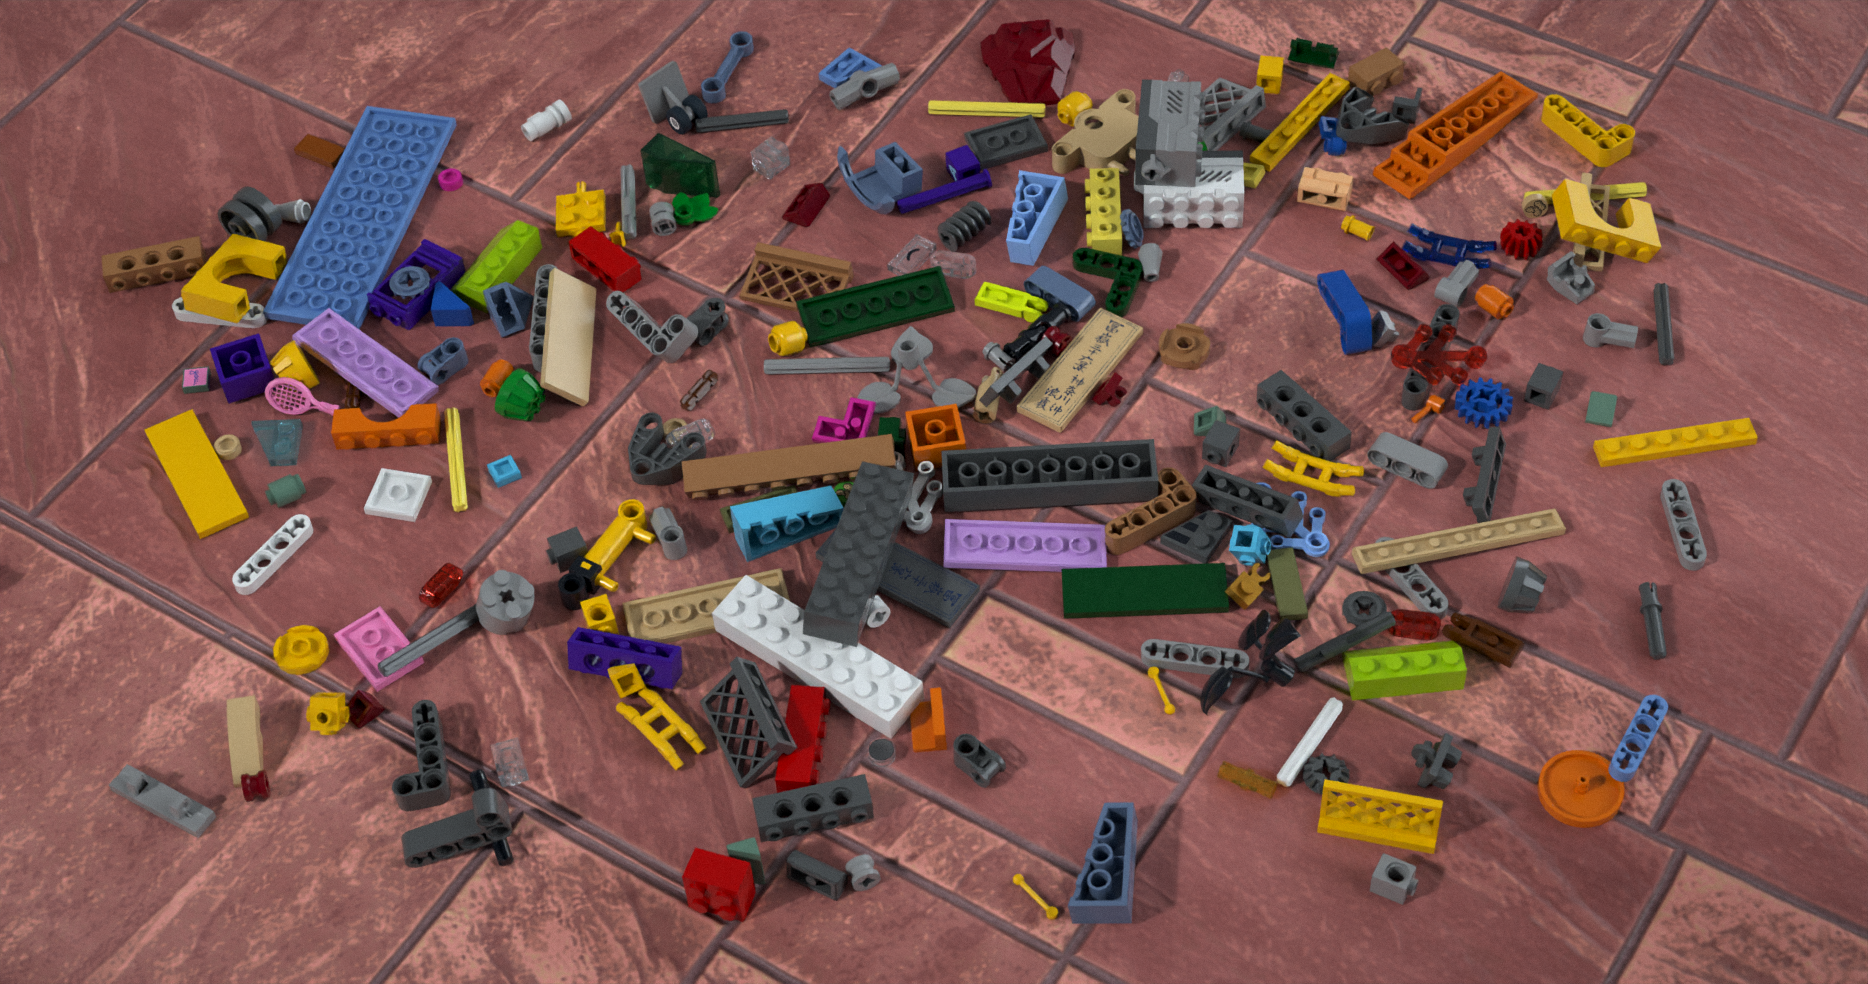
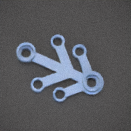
[1251,482,1330,557]

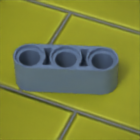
[1023,266,1096,322]

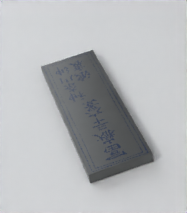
[815,529,980,628]

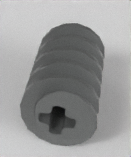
[938,201,991,252]

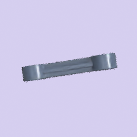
[701,31,754,104]

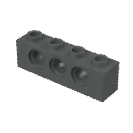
[1256,370,1352,461]
[1192,464,1304,538]
[752,774,874,842]

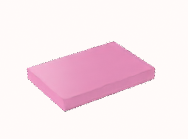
[334,606,424,692]

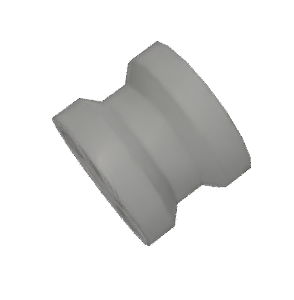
[845,854,881,891]

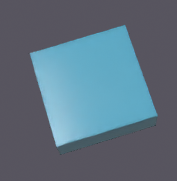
[487,455,522,488]

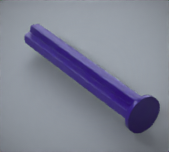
[897,169,992,214]

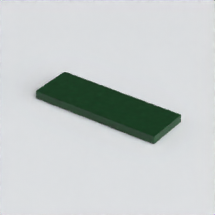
[796,266,955,348]
[1061,563,1229,619]

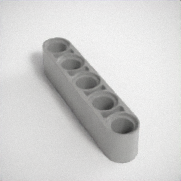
[529,264,558,372]

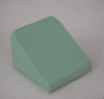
[1585,391,1617,427]
[1194,406,1226,436]

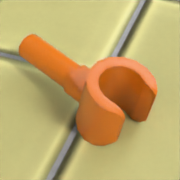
[1411,395,1445,423]

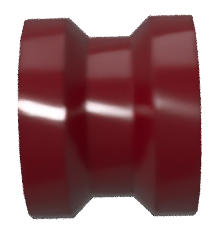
[1041,326,1072,357]
[241,770,270,802]

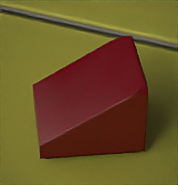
[346,690,385,729]

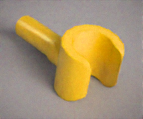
[609,222,626,247]

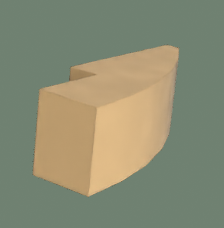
[227,695,263,788]

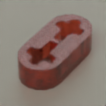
[419,562,463,608]
[1387,609,1441,641]

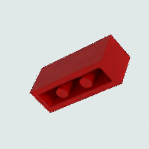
[568,226,642,293]

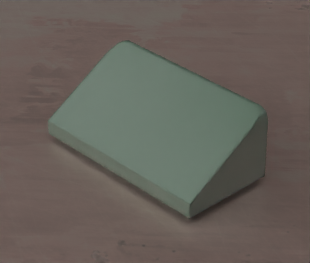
[726,837,766,885]

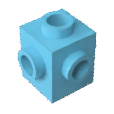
[1229,525,1271,566]

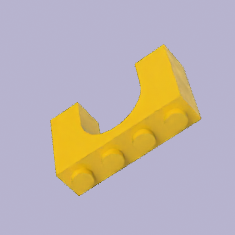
[1552,179,1661,263]
[181,233,287,323]

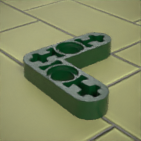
[1072,248,1143,318]

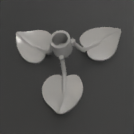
[858,326,977,413]

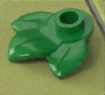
[672,192,718,225]

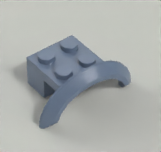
[837,142,923,215]

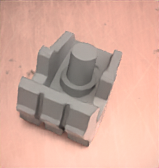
[1547,251,1595,304]

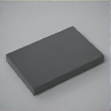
[964,114,1048,170]

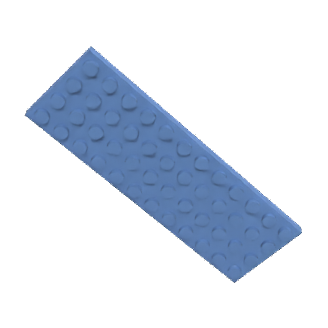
[263,106,457,330]

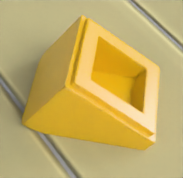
[607,663,646,699]

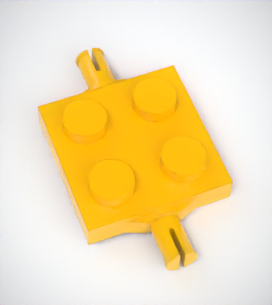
[556,181,606,237]

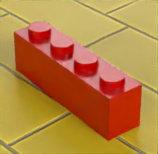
[775,685,831,793]

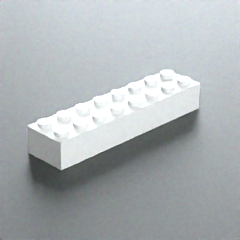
[712,575,924,739]

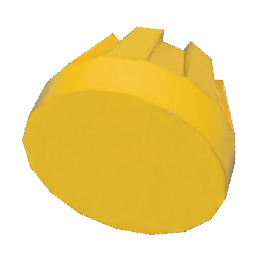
[270,340,320,392]

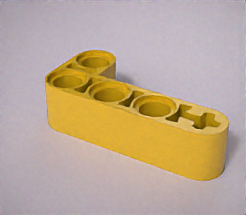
[1541,94,1635,167]

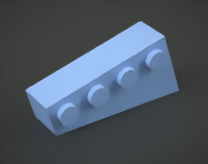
[1006,170,1068,266]

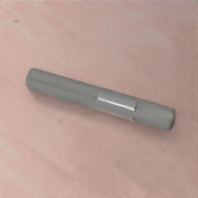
[620,164,637,240]

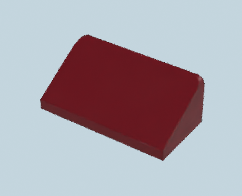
[782,183,830,227]
[1376,241,1430,291]

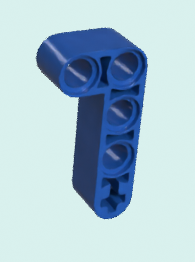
[1317,270,1372,355]

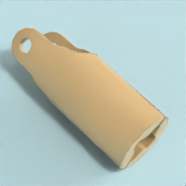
[973,367,1003,424]

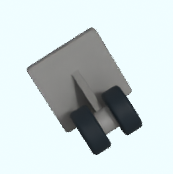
[638,61,708,135]

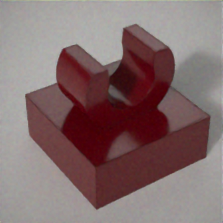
[1092,372,1127,407]

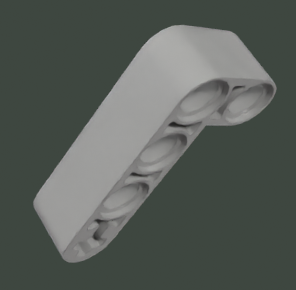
[606,291,698,363]

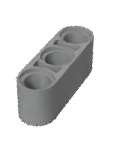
[1367,432,1448,489]

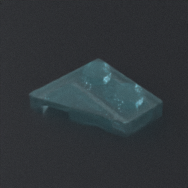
[251,419,303,466]

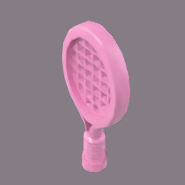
[265,377,340,416]

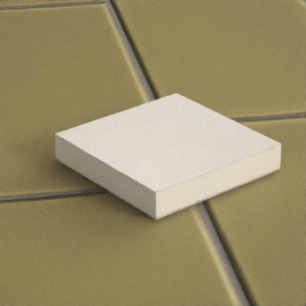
[364,468,432,522]

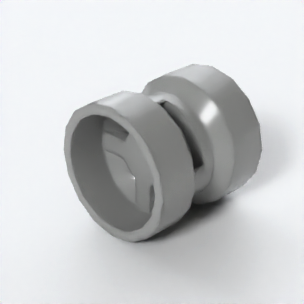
[649,202,677,236]

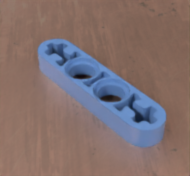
[1608,695,1668,782]

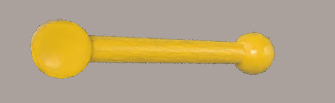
[1148,666,1175,715]
[1013,874,1058,920]

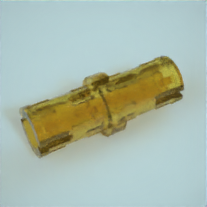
[1217,761,1278,799]

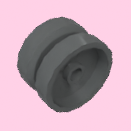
[217,186,282,241]

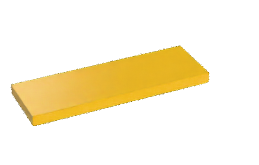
[144,409,249,539]

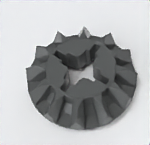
[1342,591,1387,627]
[1303,753,1349,795]

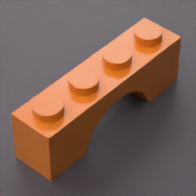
[331,403,441,450]

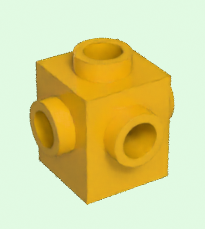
[306,692,349,735]

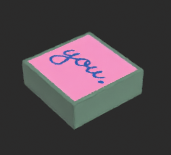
[182,366,211,394]

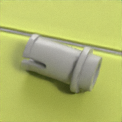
[982,342,1015,372]

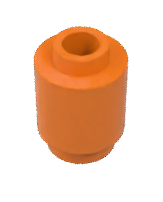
[1475,284,1514,319]
[480,359,514,397]

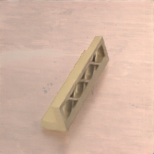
[1573,173,1610,271]

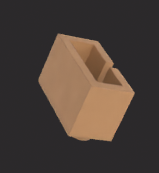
[1348,47,1405,96]

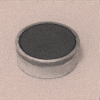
[867,738,896,767]

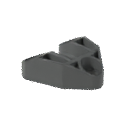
[1336,87,1410,144]
[628,412,707,485]

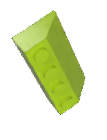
[450,220,542,313]
[1342,640,1467,701]

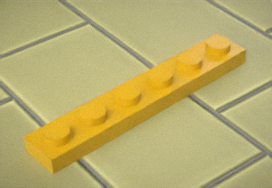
[1250,73,1350,172]
[1593,418,1758,467]

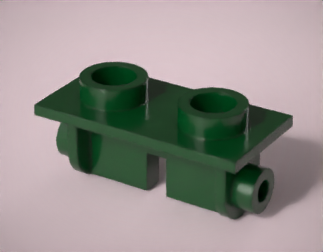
[1288,38,1339,69]

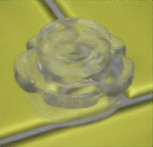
[1168,69,1189,82]

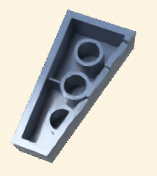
[1068,802,1138,924]

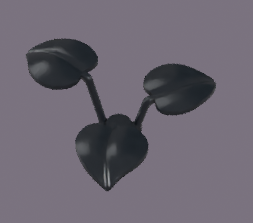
[1200,610,1301,715]

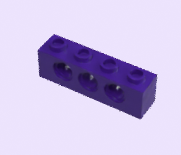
[567,627,682,689]

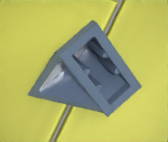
[483,282,534,337]

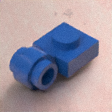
[1318,116,1347,156]

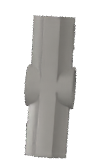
[829,63,900,110]

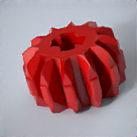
[1500,219,1543,260]

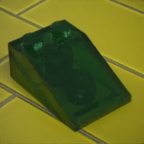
[640,133,720,198]

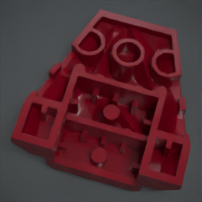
[980,19,1075,106]

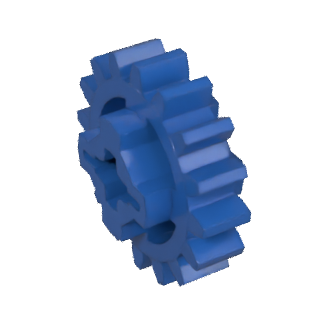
[1454,377,1513,429]

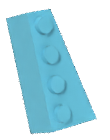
[730,486,844,562]

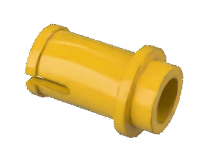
[1341,215,1375,241]

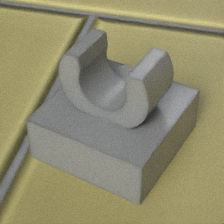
[1371,310,1400,348]

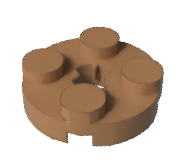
[1159,323,1210,370]

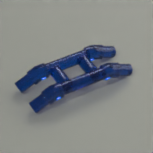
[1401,223,1497,269]

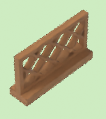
[739,242,854,312]

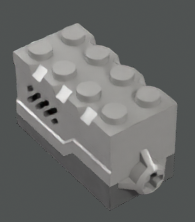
[1135,79,1206,187]

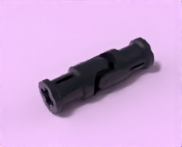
[1003,302,1072,363]

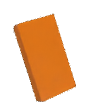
[910,687,947,753]

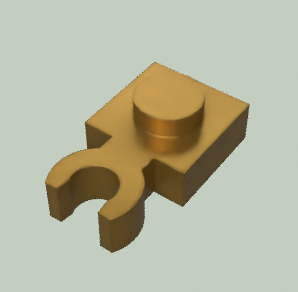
[1224,563,1271,610]

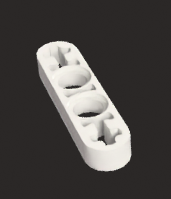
[172,297,267,328]
[232,514,313,595]

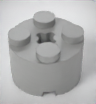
[476,570,534,635]

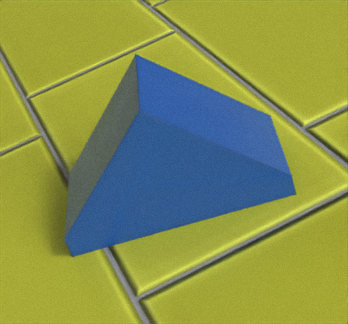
[431,281,474,327]

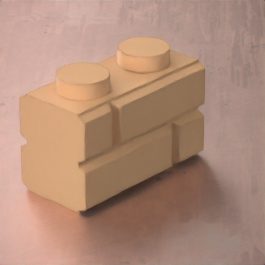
[1297,167,1353,211]

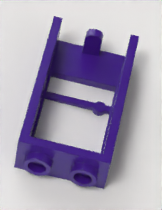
[366,239,466,330]

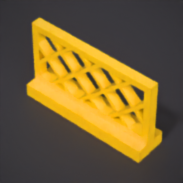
[1317,779,1443,854]

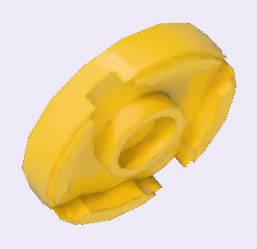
[273,625,329,675]

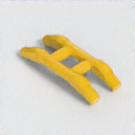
[1262,440,1364,497]
[616,687,707,771]

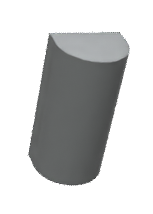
[786,850,848,901]

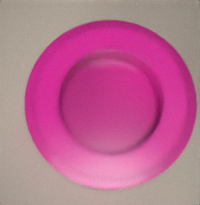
[438,168,463,191]

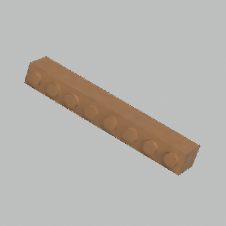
[682,434,897,500]

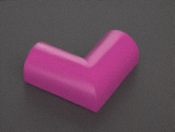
[812,397,876,444]

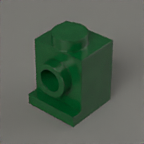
[878,417,906,459]

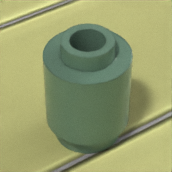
[265,474,307,508]

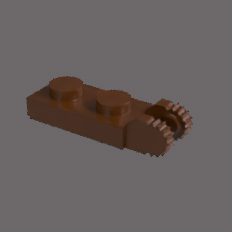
[1442,612,1525,668]

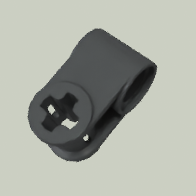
[686,298,729,346]
[953,734,1006,788]

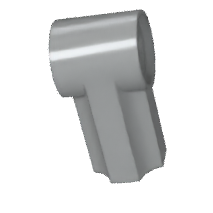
[1434,260,1479,308]
[1583,313,1638,348]
[649,506,687,560]

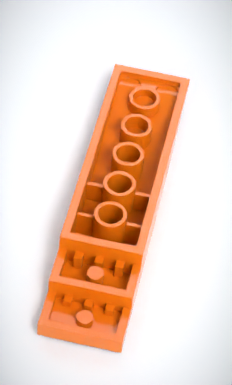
[1373,71,1538,199]

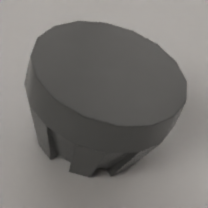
[1497,556,1547,613]

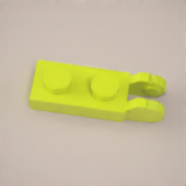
[975,282,1049,323]

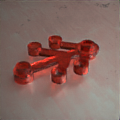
[1391,324,1488,385]

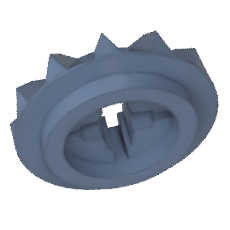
[1120,209,1144,248]
[390,266,430,299]

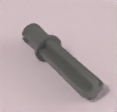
[1639,582,1667,660]

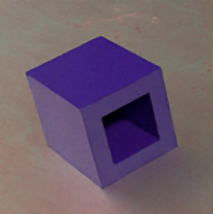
[945,145,980,181]

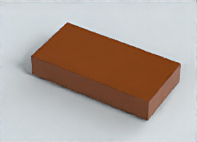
[294,134,345,169]

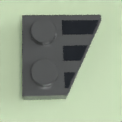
[1160,510,1232,564]

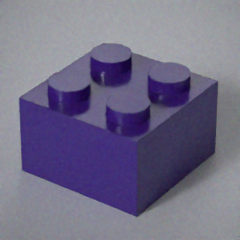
[210,333,276,404]

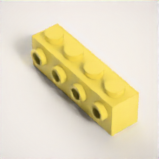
[1085,168,1122,256]

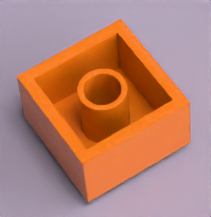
[905,403,966,472]

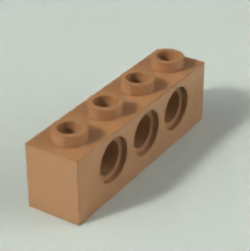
[101,236,206,293]

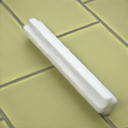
[1276,697,1343,787]

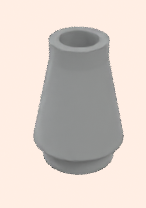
[1138,243,1163,282]

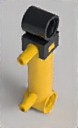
[558,499,656,610]

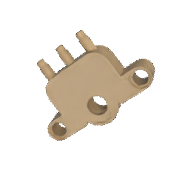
[1052,89,1139,176]

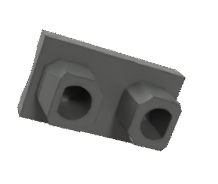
[1411,733,1463,789]

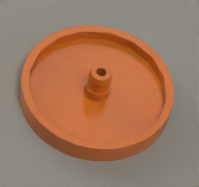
[1537,750,1625,828]

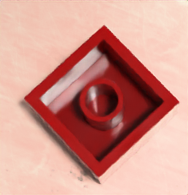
[682,847,756,922]

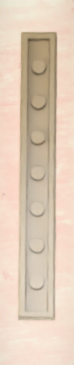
[1351,509,1566,574]

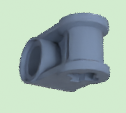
[418,337,468,385]

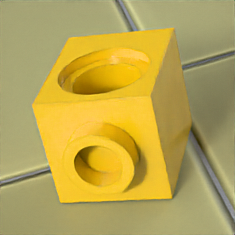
[1256,55,1284,94]
[580,594,619,634]

